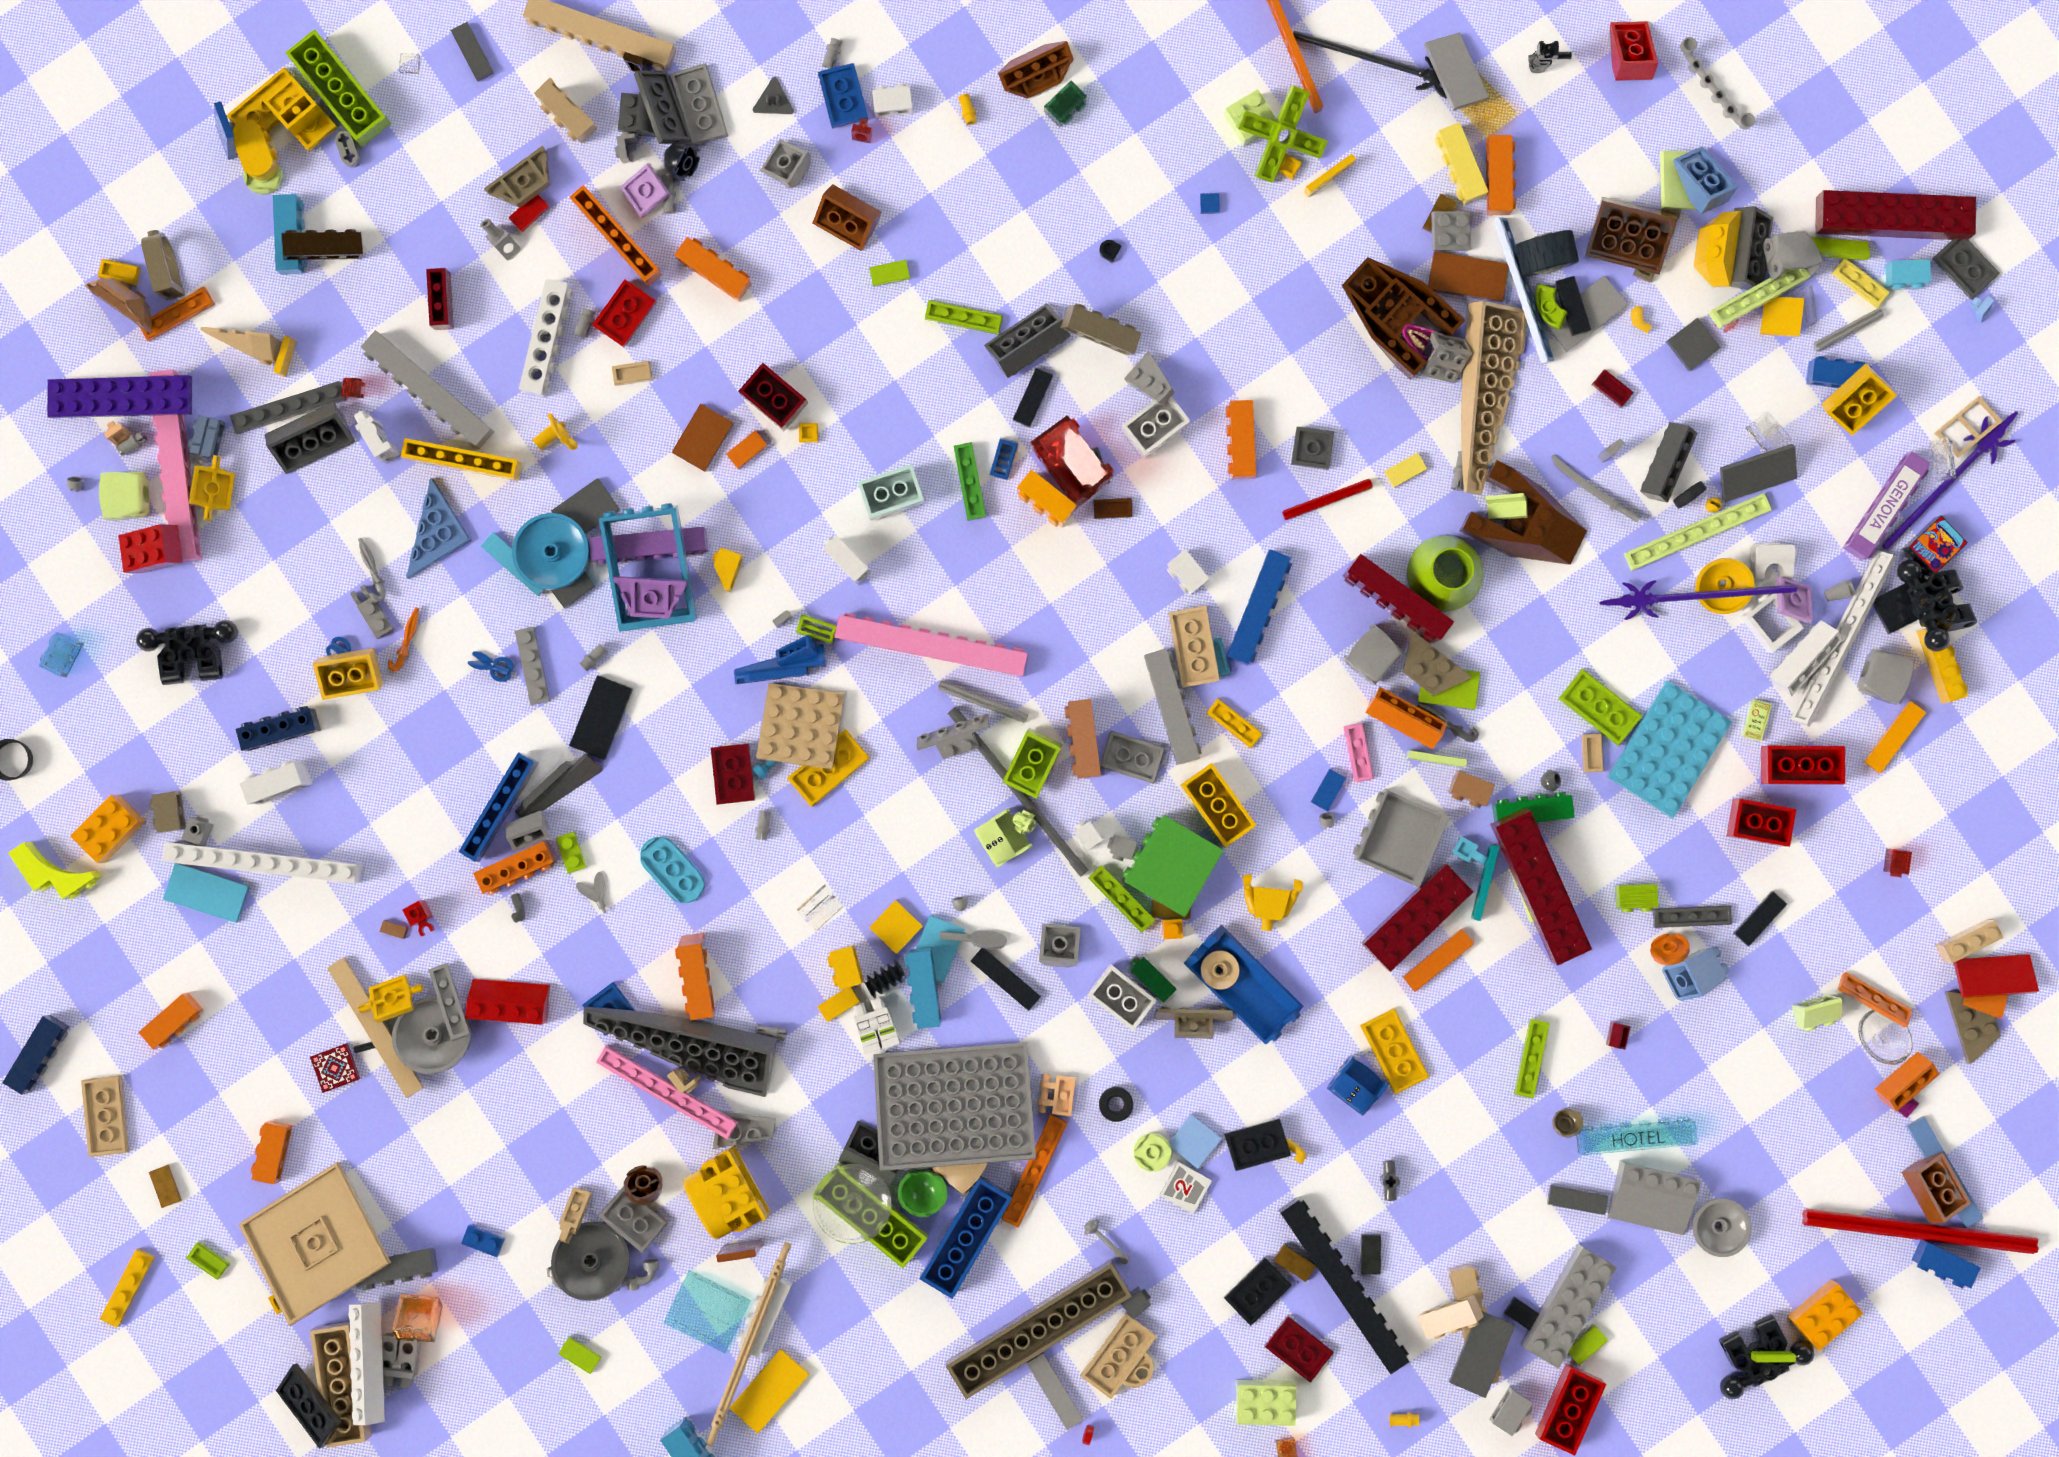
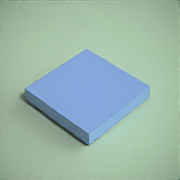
[1169,1114,1222,1169]

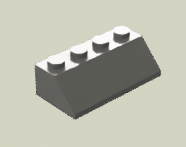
[1731,206,1774,290]
[984,303,1071,378]
[265,402,355,474]

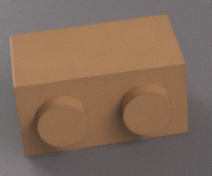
[1448,771,1495,808]

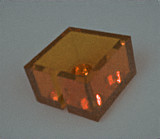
[392,1294,443,1343]

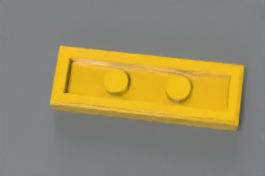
[1304,154,1356,197]
[1206,698,1263,749]

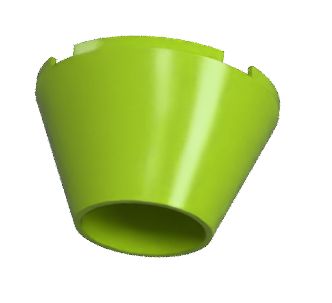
[1407,535,1483,612]

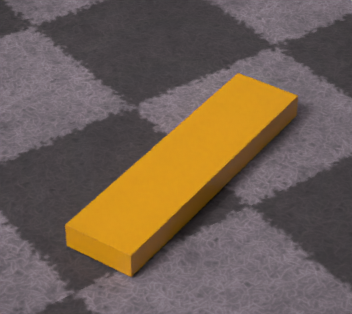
[1863,701,1926,774]

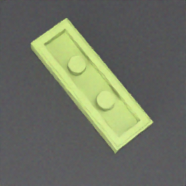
[1406,751,1467,767]

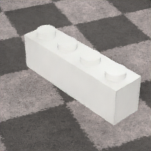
[1770,620,1843,697]
[737,1277,793,1358]

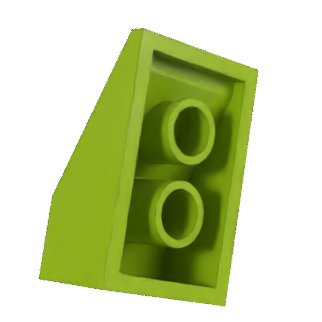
[1002,728,1063,799]

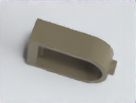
[141,230,185,301]

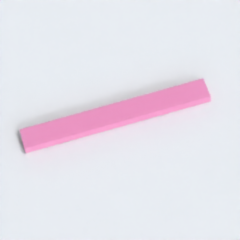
[596,1045,738,1140]

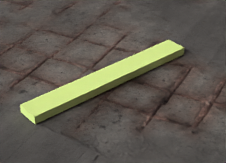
[1624,493,1772,571]

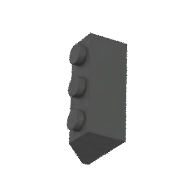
[838,1121,898,1186]

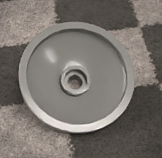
[1692,1198,1752,1257]

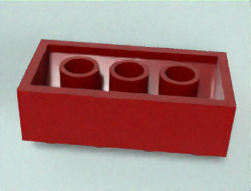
[465,978,550,1025]

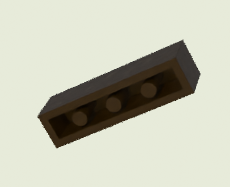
[281,229,363,260]

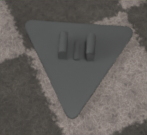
[752,77,794,114]

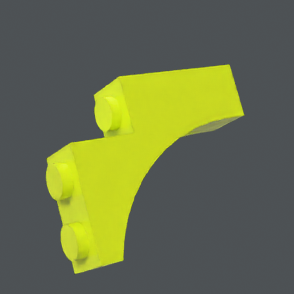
[8,842,101,900]

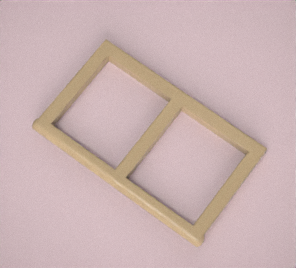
[1934,396,2002,458]

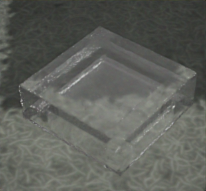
[399,52,420,74]

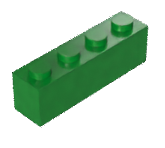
[1492,792,1575,822]

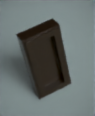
[623,52,649,72]

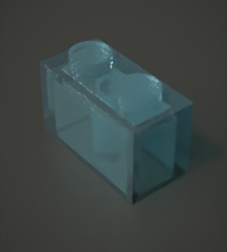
[39,632,84,678]

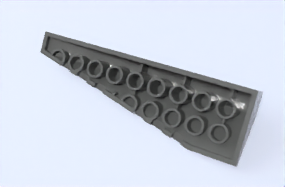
[583,1007,777,1097]

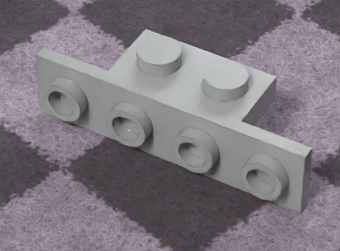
[916,713,989,759]

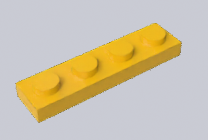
[100,1248,155,1328]

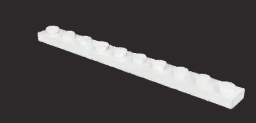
[1790,550,1896,727]

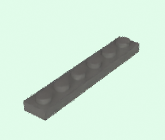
[230,381,347,434]

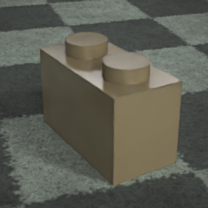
[150,791,186,833]

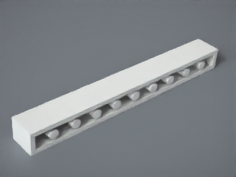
[162,842,363,884]

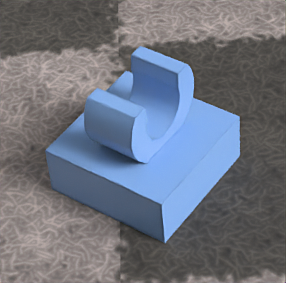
[1970,296,1995,322]

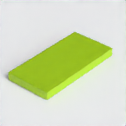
[1558,669,1643,746]

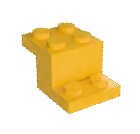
[263,76,338,152]

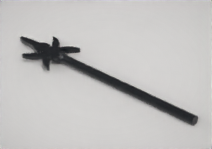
[1293,30,1447,99]

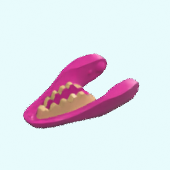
[1402,324,1442,361]

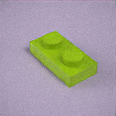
[556,831,587,874]

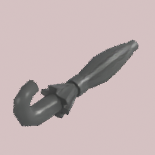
[1417,702,1479,742]

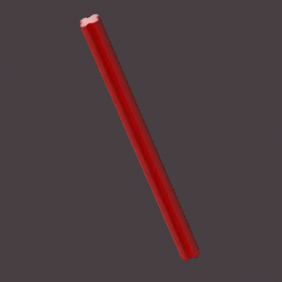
[1802,1208,2039,1254]

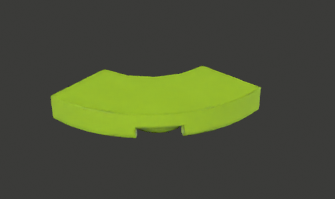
[1535,284,1567,330]

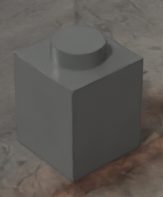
[1121,1286,1151,1319]

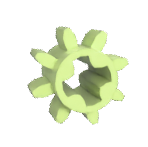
[1012,810,1036,835]

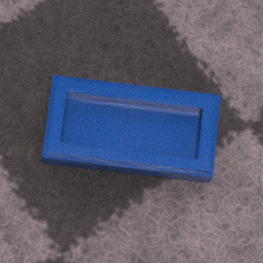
[1310,769,1346,811]

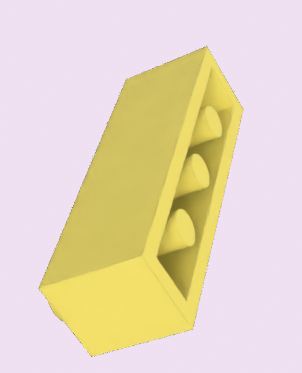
[1435,122,1488,205]

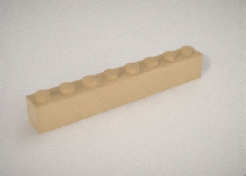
[523,0,676,71]

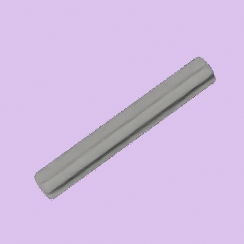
[1813,308,1884,352]

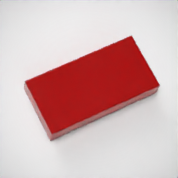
[508,195,550,233]

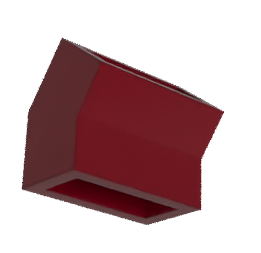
[1606,1021,1631,1050]

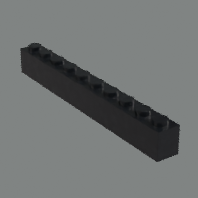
[1278,1197,1410,1375]

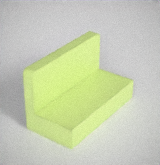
[1485,493,1528,521]

